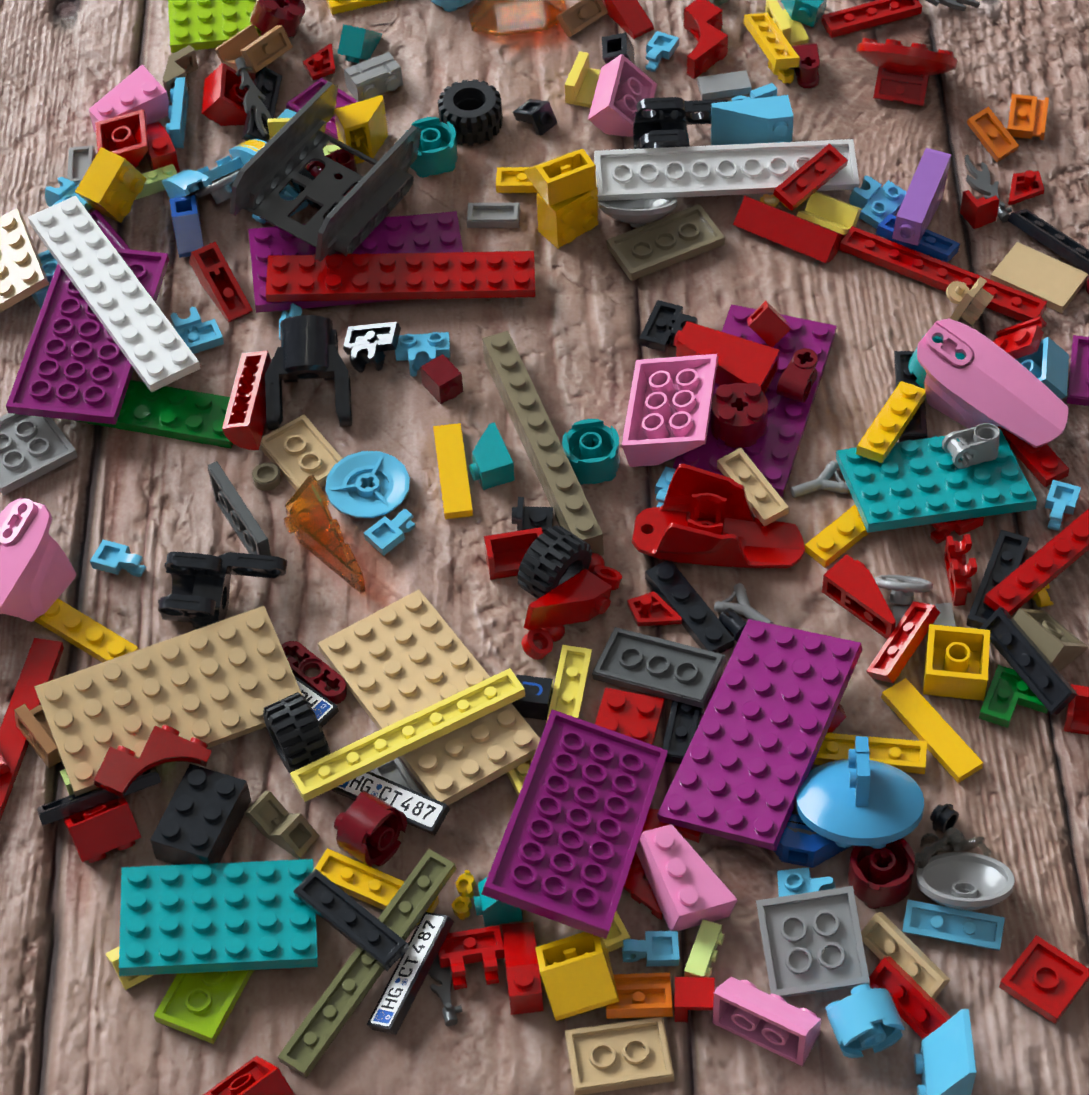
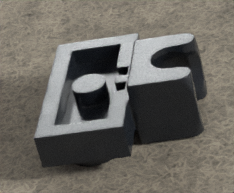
[639,300,698,352]
[343,322,401,373]

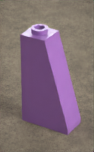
[892,148,952,246]

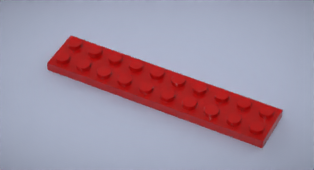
[266,251,535,302]

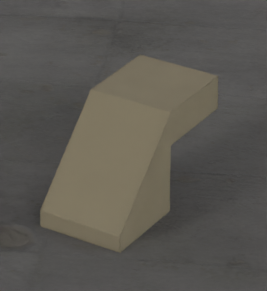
[163,45,199,101]
[244,791,320,858]

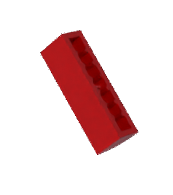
[733,196,844,263]
[222,350,272,450]

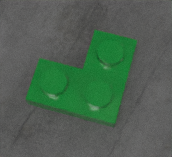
[979,665,1048,728]

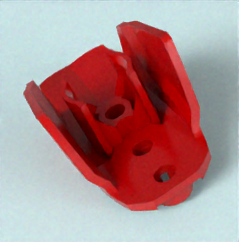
[632,464,805,568]

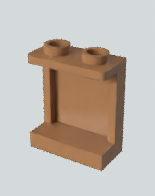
[215,25,293,73]
[14,704,62,768]

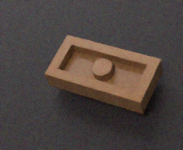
[556,0,608,38]

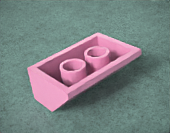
[588,54,657,137]
[713,977,821,1066]

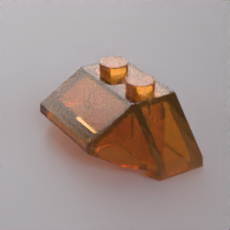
[468,0,566,36]

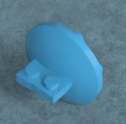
[796,736,924,849]

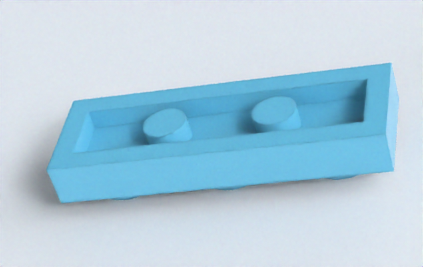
[166,77,189,148]
[902,899,1005,951]

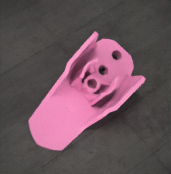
[917,318,1068,448]
[0,498,76,622]

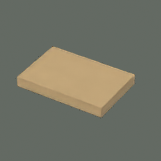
[990,242,1089,313]
[260,414,343,498]
[565,1017,674,1095]

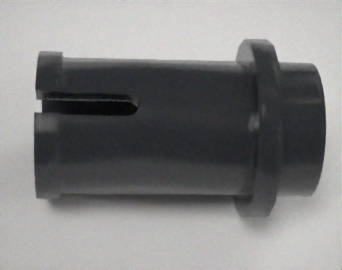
[718,608,747,642]

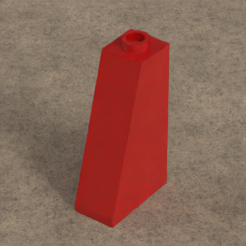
[673,321,780,394]

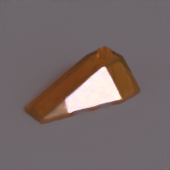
[284,475,366,593]

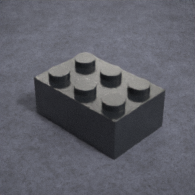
[150,764,251,865]

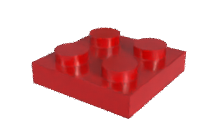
[595,687,664,745]
[999,935,1089,1025]

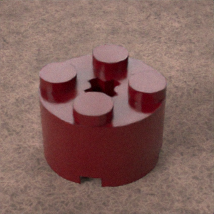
[250,0,305,38]
[711,383,768,448]
[334,791,407,867]
[848,838,915,909]

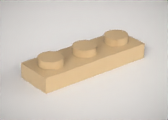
[717,448,789,527]
[861,912,950,1000]

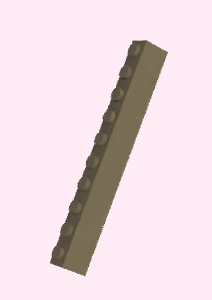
[482,331,604,556]

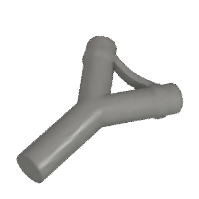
[790,461,850,498]
[714,583,773,624]

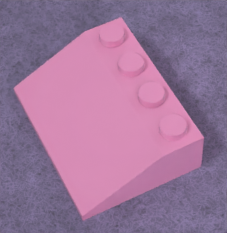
[622,354,718,467]

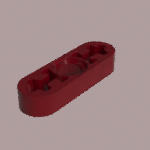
[281,641,347,704]

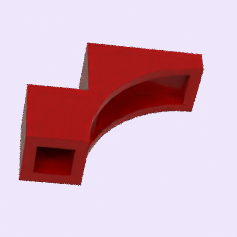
[684,0,728,79]
[94,725,212,798]

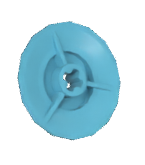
[325,451,410,518]

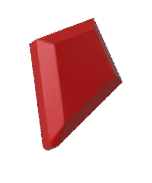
[303,44,336,81]
[1008,170,1045,205]
[627,591,682,626]

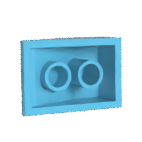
[711,95,793,145]
[914,1009,976,1095]

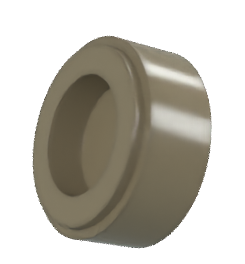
[252,463,281,491]

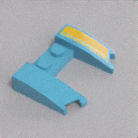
[162,139,267,199]

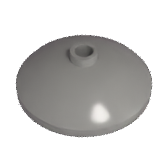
[599,198,677,228]
[916,852,1015,910]

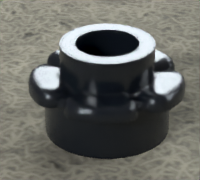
[930,804,959,833]

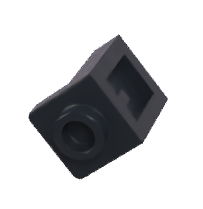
[513,99,557,136]
[512,497,554,533]

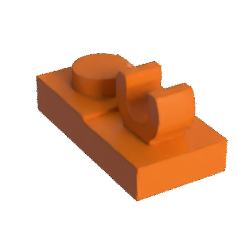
[966,106,1019,163]

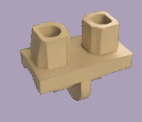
[946,276,994,326]

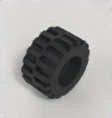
[438,79,503,145]
[517,525,592,599]
[263,692,330,773]

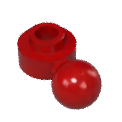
[588,553,622,591]
[522,625,565,660]

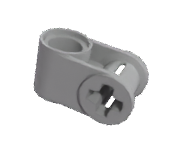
[942,423,1000,469]

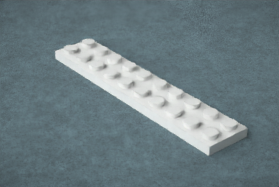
[594,139,859,201]
[28,195,201,392]

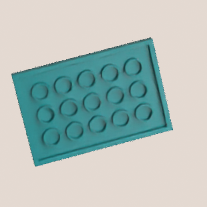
[836,429,1037,533]
[119,859,318,976]

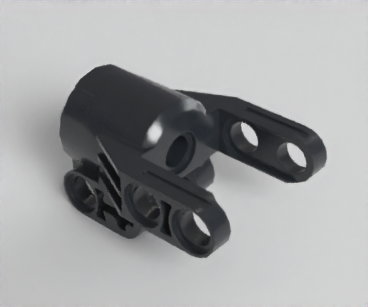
[633,97,728,149]
[265,315,352,430]
[158,552,288,629]

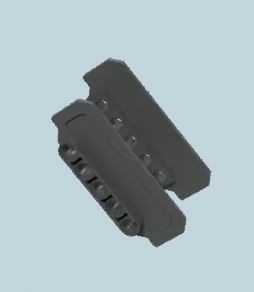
[230,81,421,262]

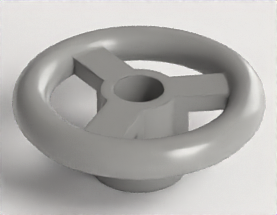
[194,171,239,204]
[874,575,933,605]

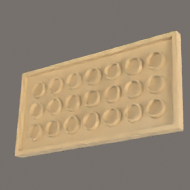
[318,589,540,806]
[34,606,303,797]

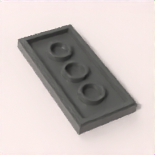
[207,461,271,556]
[592,627,726,709]

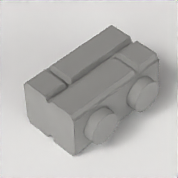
[344,52,403,102]

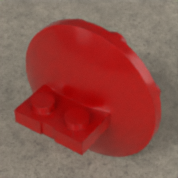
[856,38,958,107]

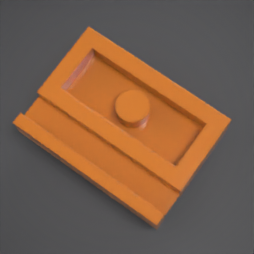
[1007,94,1049,140]
[606,972,673,1019]

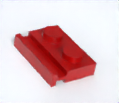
[993,316,1047,359]

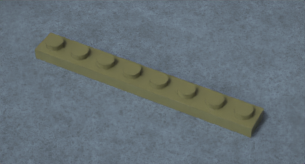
[278,849,457,1078]

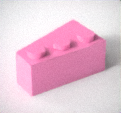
[89,64,169,133]
[636,824,738,931]

